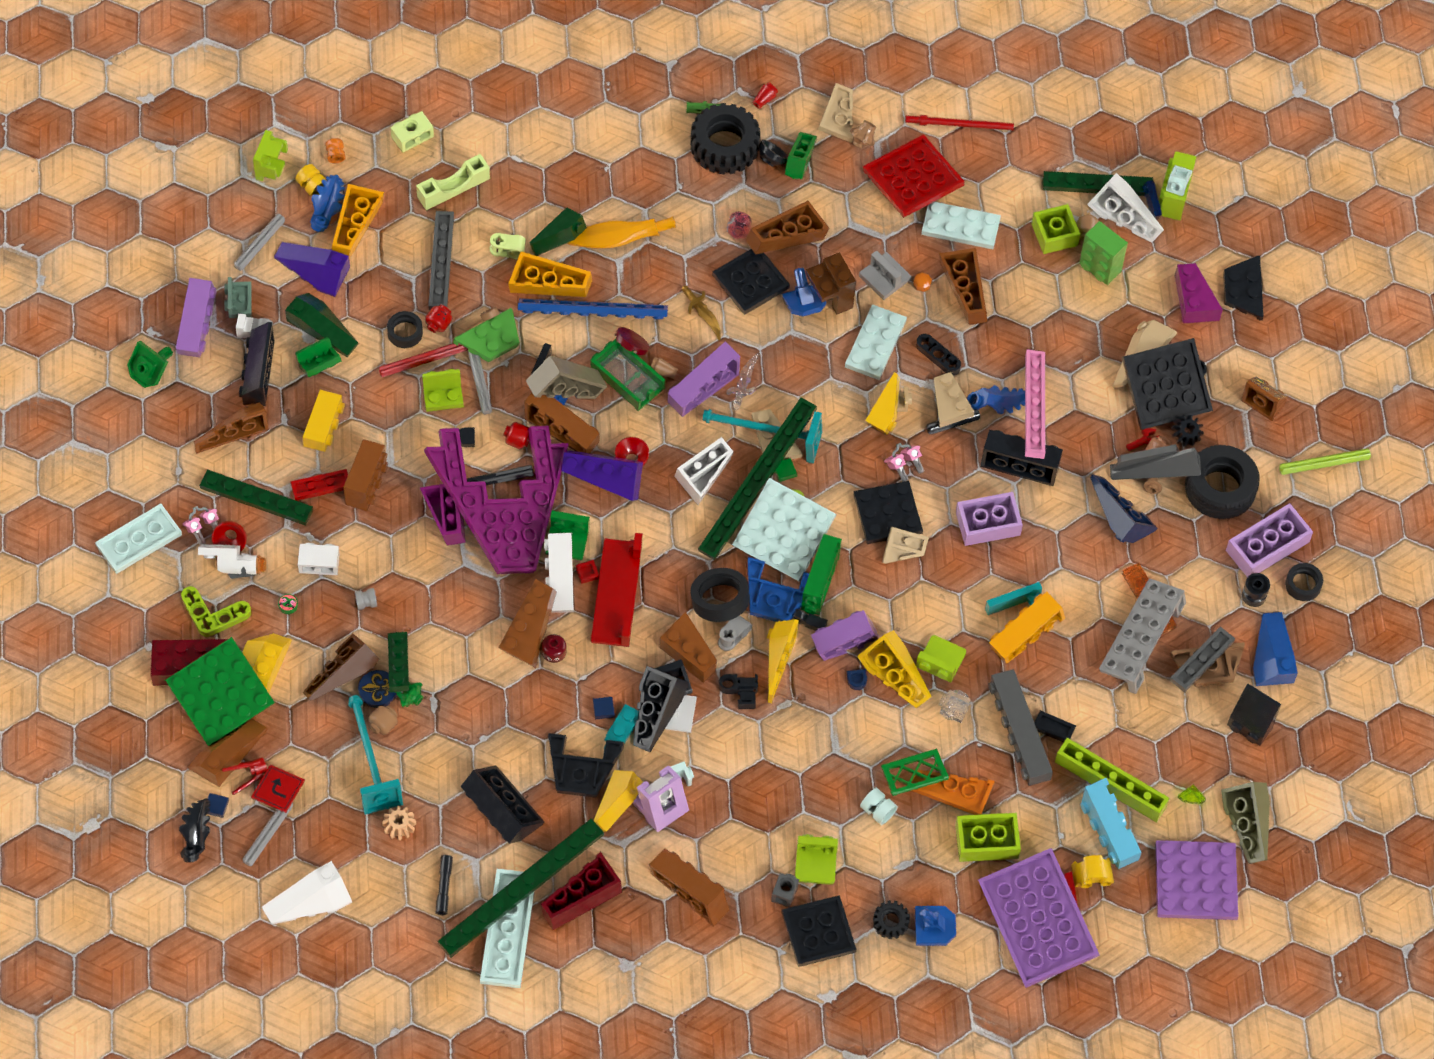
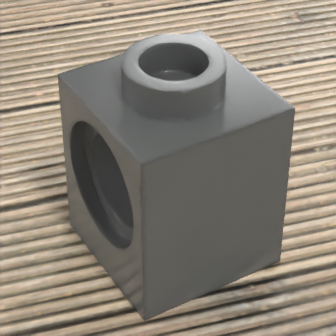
[771,873,799,908]

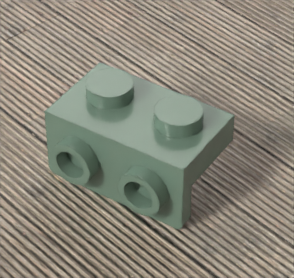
[224,277,252,318]

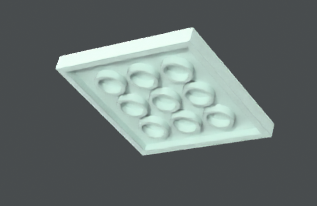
[732,478,837,582]

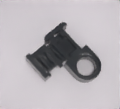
[719,674,758,709]

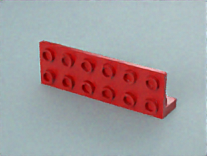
[591,533,643,647]

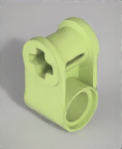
[490,233,526,259]

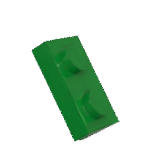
[295,337,342,378]

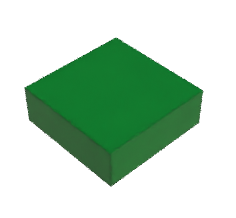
[775,458,797,482]

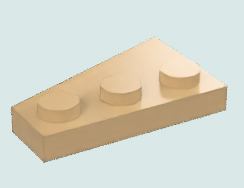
[752,409,803,460]

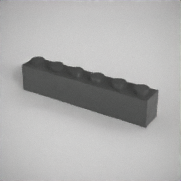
[988,669,1053,786]

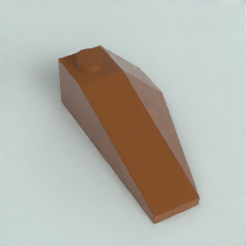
[194,402,269,454]
[188,719,268,787]

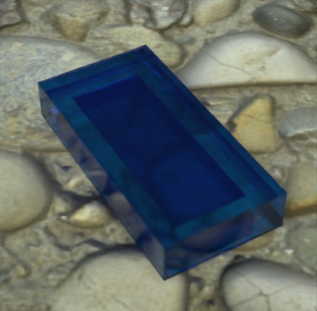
[1143,180,1162,220]

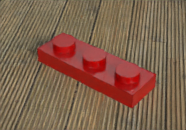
[290,469,348,501]

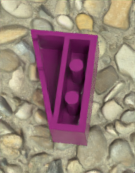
[420,484,466,546]

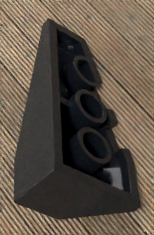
[633,666,689,752]

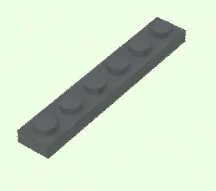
[428,211,454,310]

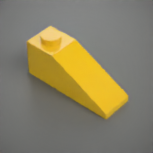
[865,372,900,435]
[594,770,643,832]

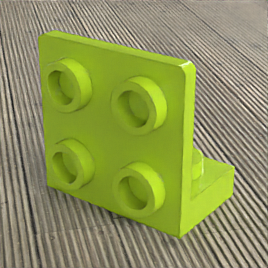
[422,369,464,412]

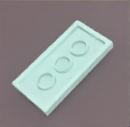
[921,202,1001,249]
[845,304,907,380]
[95,504,182,574]

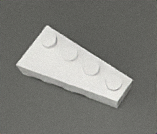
[544,533,574,613]

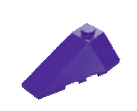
[274,242,350,297]

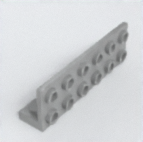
[1099,579,1186,694]

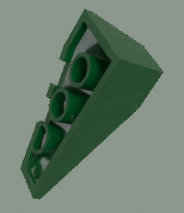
[285,293,358,358]

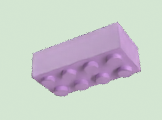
[1226,503,1313,577]

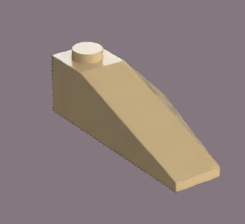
[1112,320,1177,389]

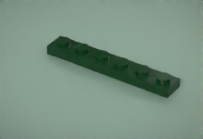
[1043,171,1153,197]
[200,470,313,526]

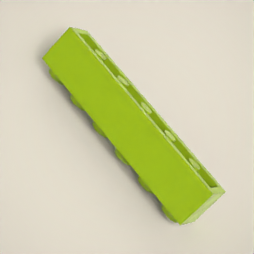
[1055,738,1170,823]

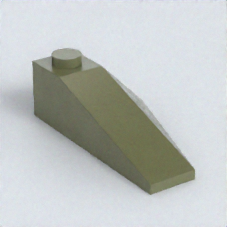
[1221,782,1270,864]

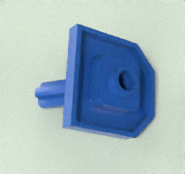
[782,268,827,316]
[915,906,956,946]

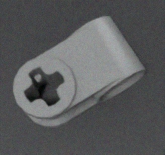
[718,616,752,651]

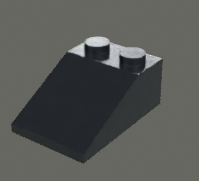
[1227,683,1281,746]

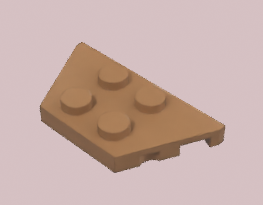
[1170,642,1245,687]

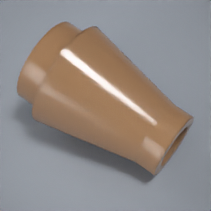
[651,357,678,379]

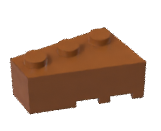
[659,612,717,683]

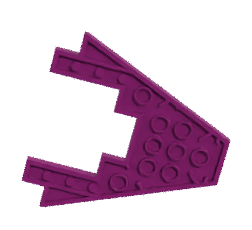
[424,426,568,574]

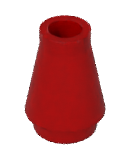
[752,82,778,109]

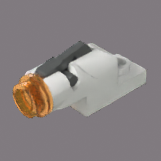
[198,544,266,579]

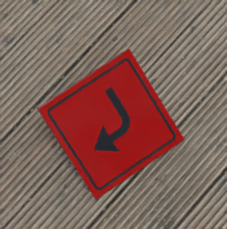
[251,765,305,813]

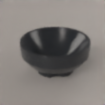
[759,140,788,167]

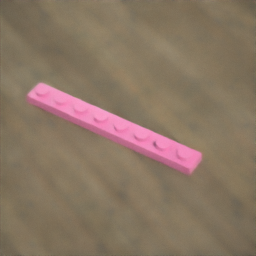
[1025,350,1045,459]

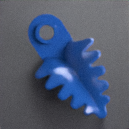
[310,175,345,232]
[967,385,1025,414]

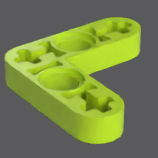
[181,586,251,637]

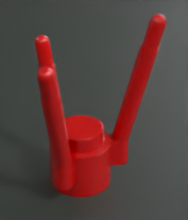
[222,757,267,795]

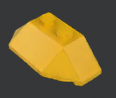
[242,633,292,693]

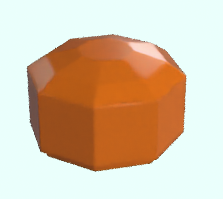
[913,272,932,292]

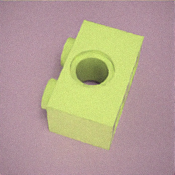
[391,111,434,153]

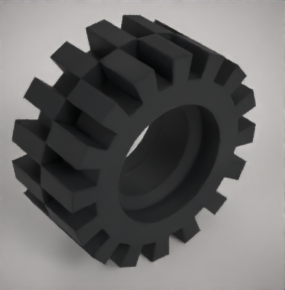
[873,900,910,939]

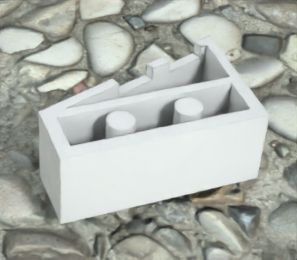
[674,437,733,505]

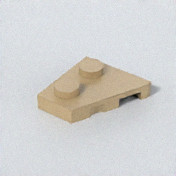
[882,527,929,564]

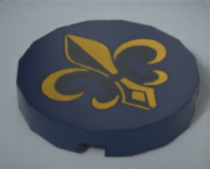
[358,670,397,708]

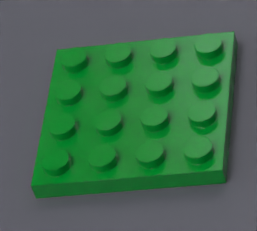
[165,637,275,746]

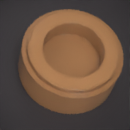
[480,307,500,321]

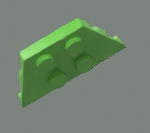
[453,308,520,362]

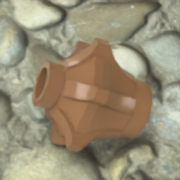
[850,120,877,149]

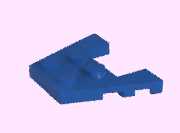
[747,557,809,622]

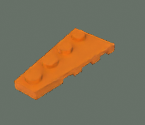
[910,769,995,815]

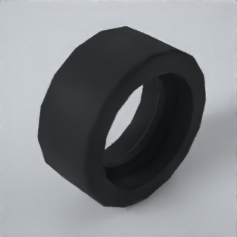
[387,311,423,349]
[1285,563,1324,601]

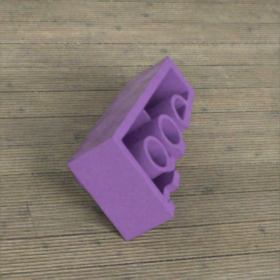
[176,278,216,358]
[668,341,740,417]

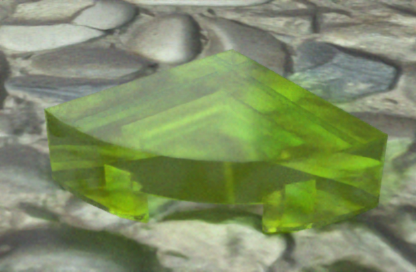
[1178,784,1206,805]

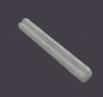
[234,214,285,271]
[468,351,492,415]
[243,802,293,866]

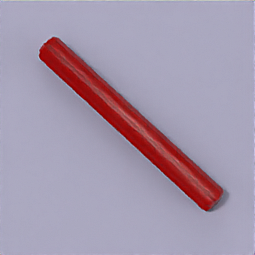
[379,343,468,377]

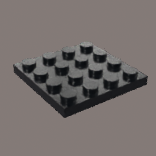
[1122,338,1213,430]

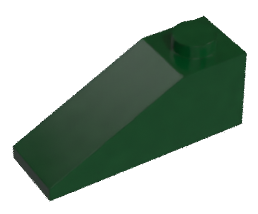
[530,207,587,256]

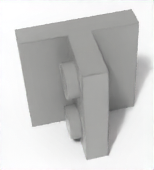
[859,250,911,300]

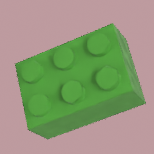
[1079,221,1128,285]

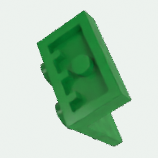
[545,510,590,561]

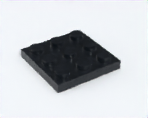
[712,249,790,315]
[853,481,923,544]
[781,895,857,967]

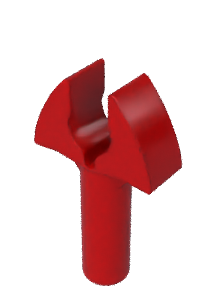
[1126,428,1160,451]

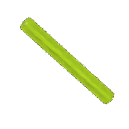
[1279,449,1371,475]

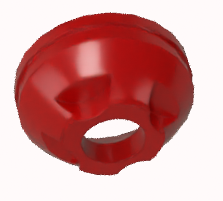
[615,437,649,467]
[212,521,247,552]

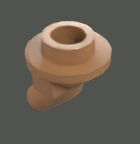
[1144,478,1162,494]

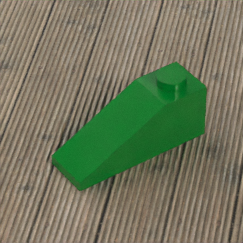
[785,132,817,179]

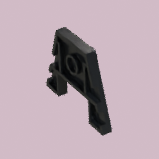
[548,733,625,798]

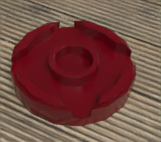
[615,327,650,355]

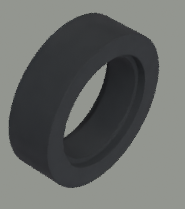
[690,568,750,622]

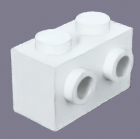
[298,543,340,575]

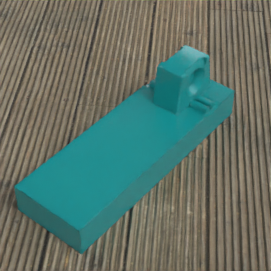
[985,582,1042,615]

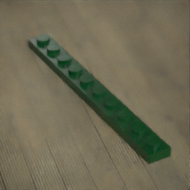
[698,397,817,560]
[437,819,604,958]

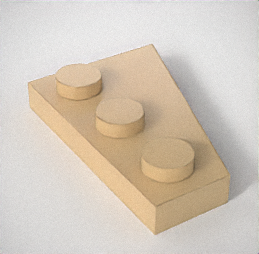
[818,83,853,143]
[934,372,974,428]

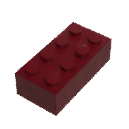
[151,639,228,686]

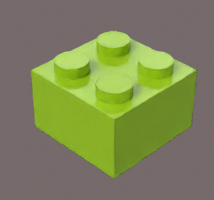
[1032,204,1080,254]

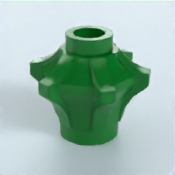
[395,682,424,708]

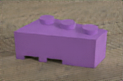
[811,610,879,661]

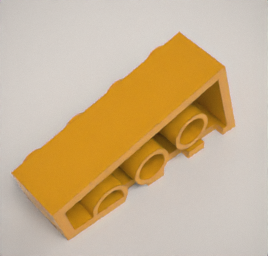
[331,184,384,259]
[989,591,1066,664]

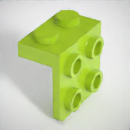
[916,635,966,683]
[795,834,838,885]

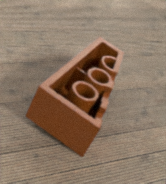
[939,248,987,325]

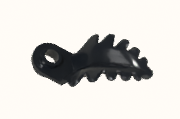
[179,798,210,863]

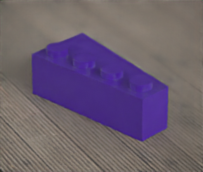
[562,451,643,501]

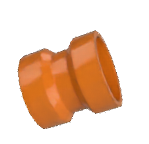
[325,138,346,164]

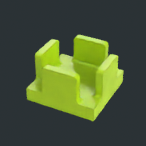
[253,130,288,181]

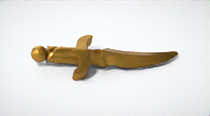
[681,285,721,341]

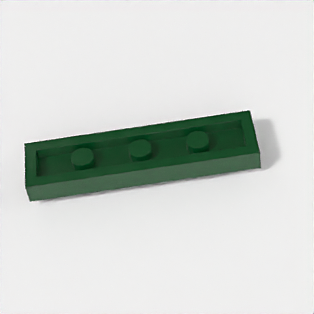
[388,632,409,692]

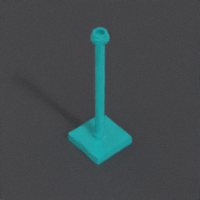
[703,409,823,464]
[348,695,403,815]

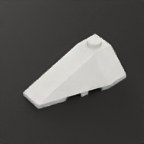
[1087,173,1164,243]
[262,861,352,924]

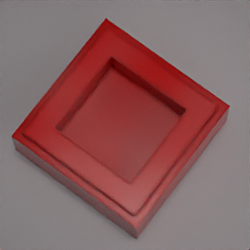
[575,560,599,584]

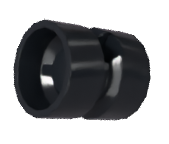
[1242,573,1270,607]

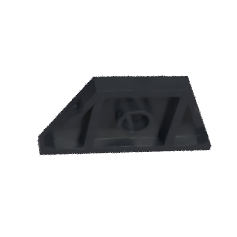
[1223,256,1264,321]

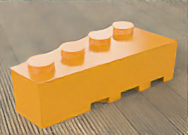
[508,251,592,297]

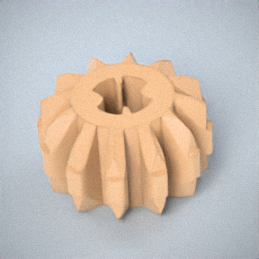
[382,806,416,841]

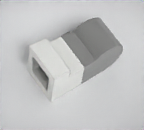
[236,314,273,338]

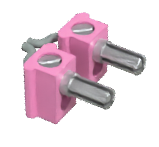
[884,443,924,482]
[183,506,219,545]

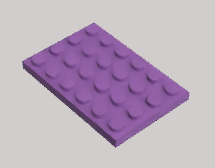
[978,848,1100,988]

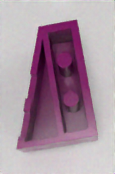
[1175,263,1223,323]

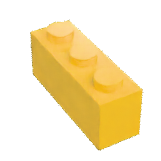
[302,390,345,452]

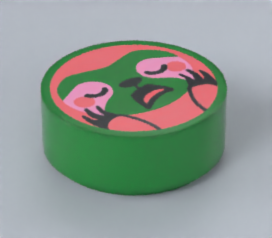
[278,594,298,614]

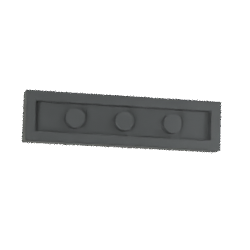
[1170,627,1235,693]

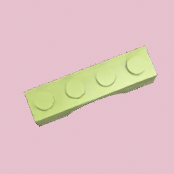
[416,154,490,210]

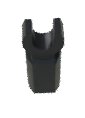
[794,610,828,631]

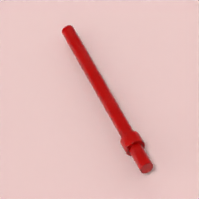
[905,115,1014,130]

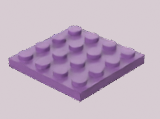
[1155,840,1238,920]

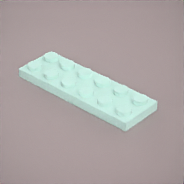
[480,869,534,988]

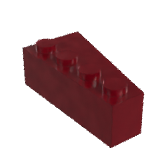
[541,851,622,930]

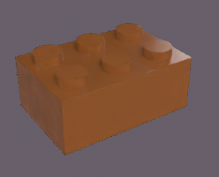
[344,439,388,511]

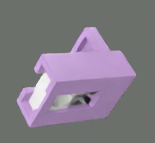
[633,765,689,832]

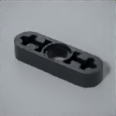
[916,334,961,376]

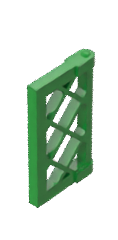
[881,749,949,796]

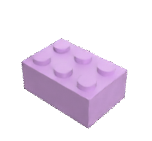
[956,492,1023,546]

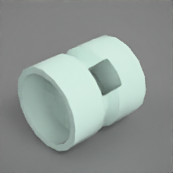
[860,788,898,825]

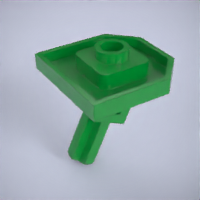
[127,341,173,388]

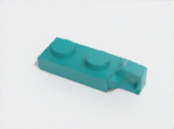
[604,704,639,750]

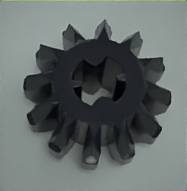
[1171,415,1204,447]

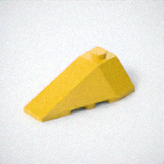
[767,619,799,704]
[857,630,932,708]

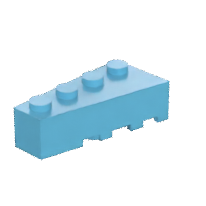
[1080,778,1141,869]

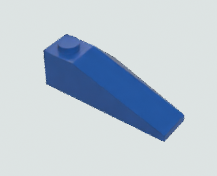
[1253,612,1298,686]

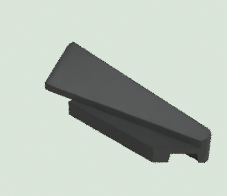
[1110,444,1201,480]

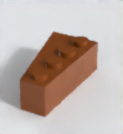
[745,201,829,254]
[524,392,600,453]
[498,579,557,668]
[649,848,729,927]

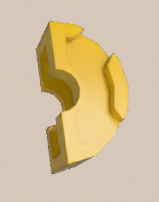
[1071,855,1114,888]

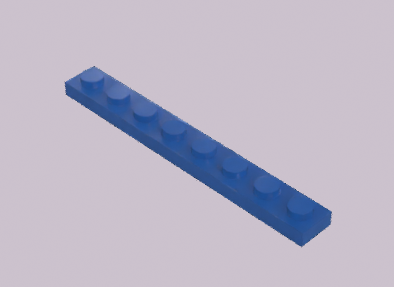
[518,298,668,319]

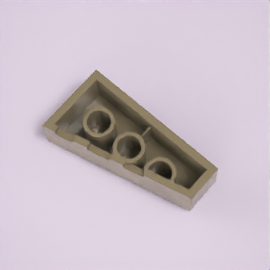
[526,356,608,399]

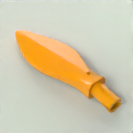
[567,216,676,248]

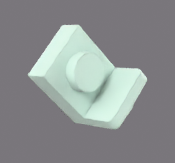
[1166,165,1192,196]
[671,761,694,786]

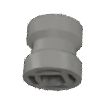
[355,588,377,610]

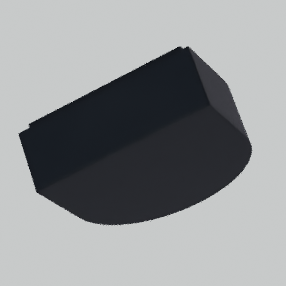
[459,427,475,447]

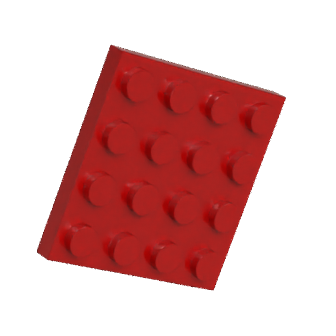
[863,134,965,218]

